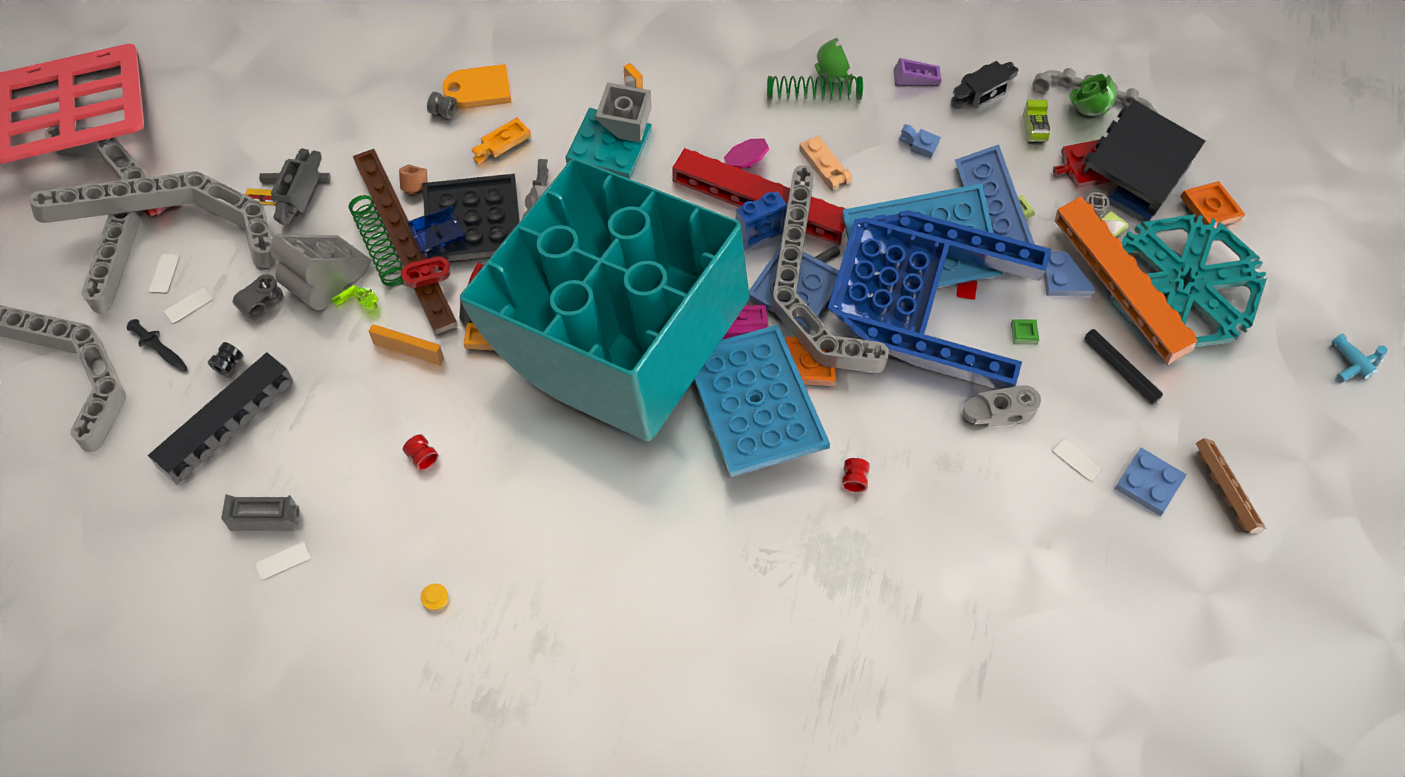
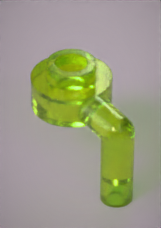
[331,285,379,313]

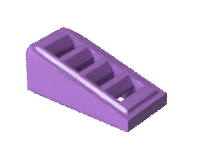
[893,58,942,85]

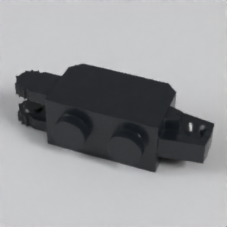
[951,61,1019,108]

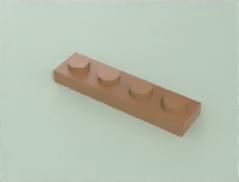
[1195,438,1267,534]

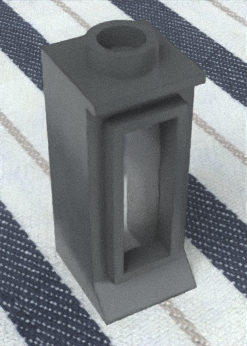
[221,494,300,531]

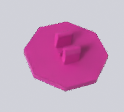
[724,138,769,168]

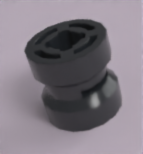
[207,342,244,377]

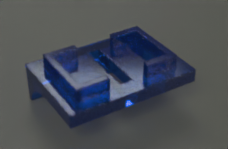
[407,205,466,254]

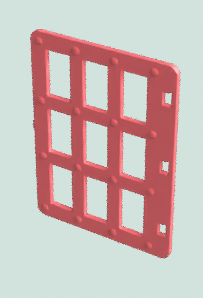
[0,44,144,164]

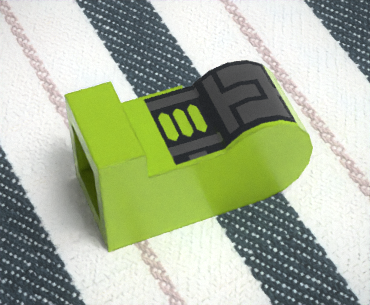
[1022,100,1050,142]

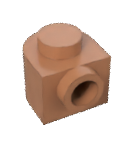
[399,164,428,195]

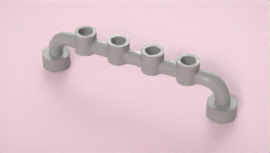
[1032,68,1158,113]

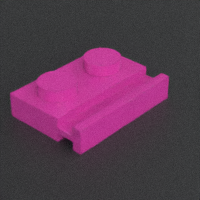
[723,305,768,339]

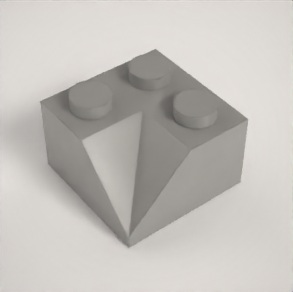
[595,82,652,143]

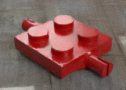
[1053,140,1112,189]

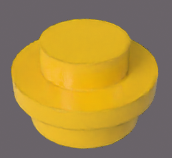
[420,583,448,611]

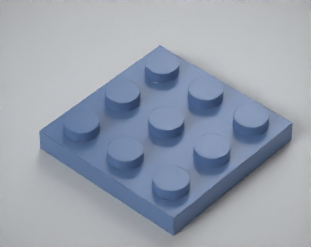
[749,245,839,332]

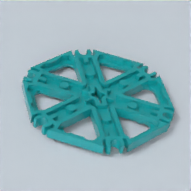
[1110,214,1267,348]

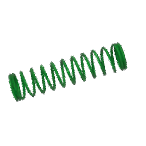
[767,76,863,100]
[348,195,403,286]

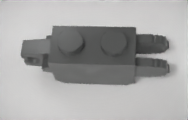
[271,148,322,226]

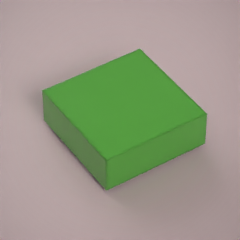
[1011,319,1039,345]

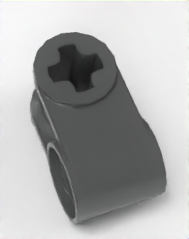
[232,274,283,321]

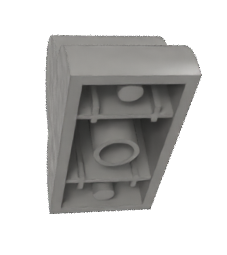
[270,234,372,310]

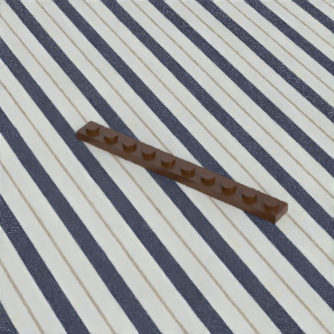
[353,149,458,336]

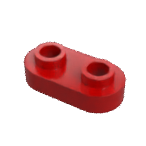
[401,257,451,288]

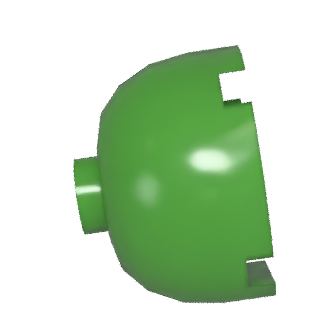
[814,38,853,84]
[1069,74,1117,116]

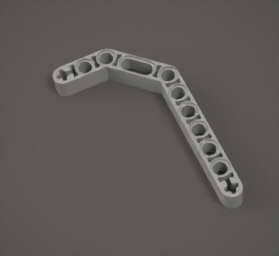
[45,125,147,313]
[773,165,889,373]
[29,171,275,268]
[0,305,126,452]

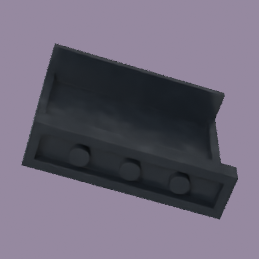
[1082,100,1206,216]

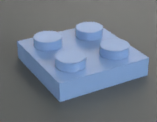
[1114,447,1187,517]

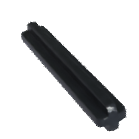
[1084,329,1163,404]

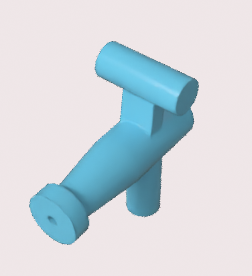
[1331,334,1388,382]

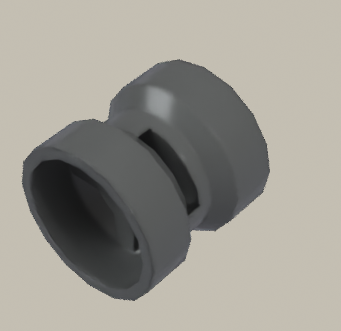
[427,92,457,119]

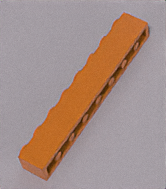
[1054,196,1198,365]

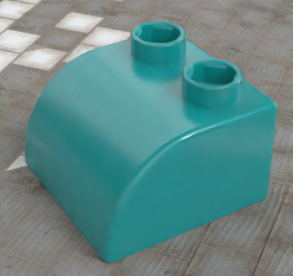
[460,159,750,441]

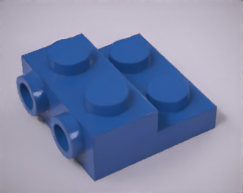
[735,191,787,250]

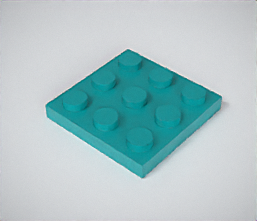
[565,108,652,179]

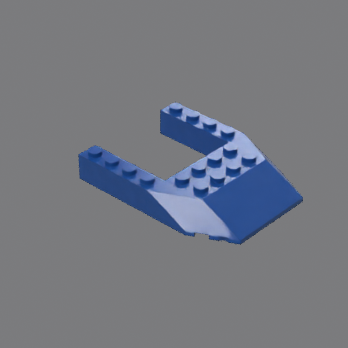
[828,210,1051,389]

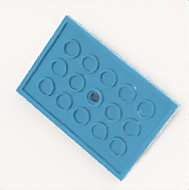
[842,183,1003,288]
[694,325,830,477]

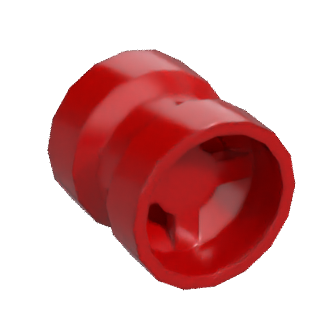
[402,434,439,471]
[842,458,870,493]

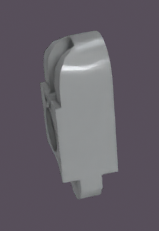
[962,385,1041,427]

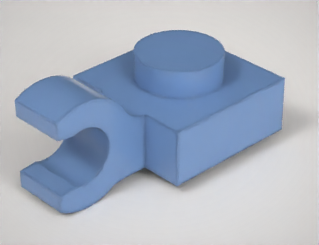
[899,124,941,158]

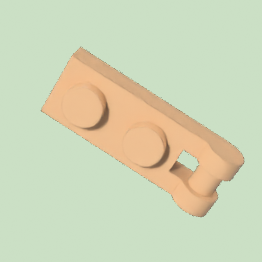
[799,135,852,190]

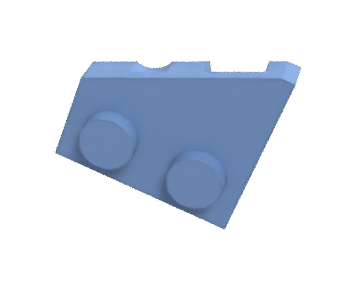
[1044,251,1095,296]

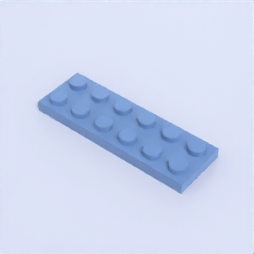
[955,144,1035,272]

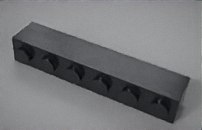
[148,352,293,485]

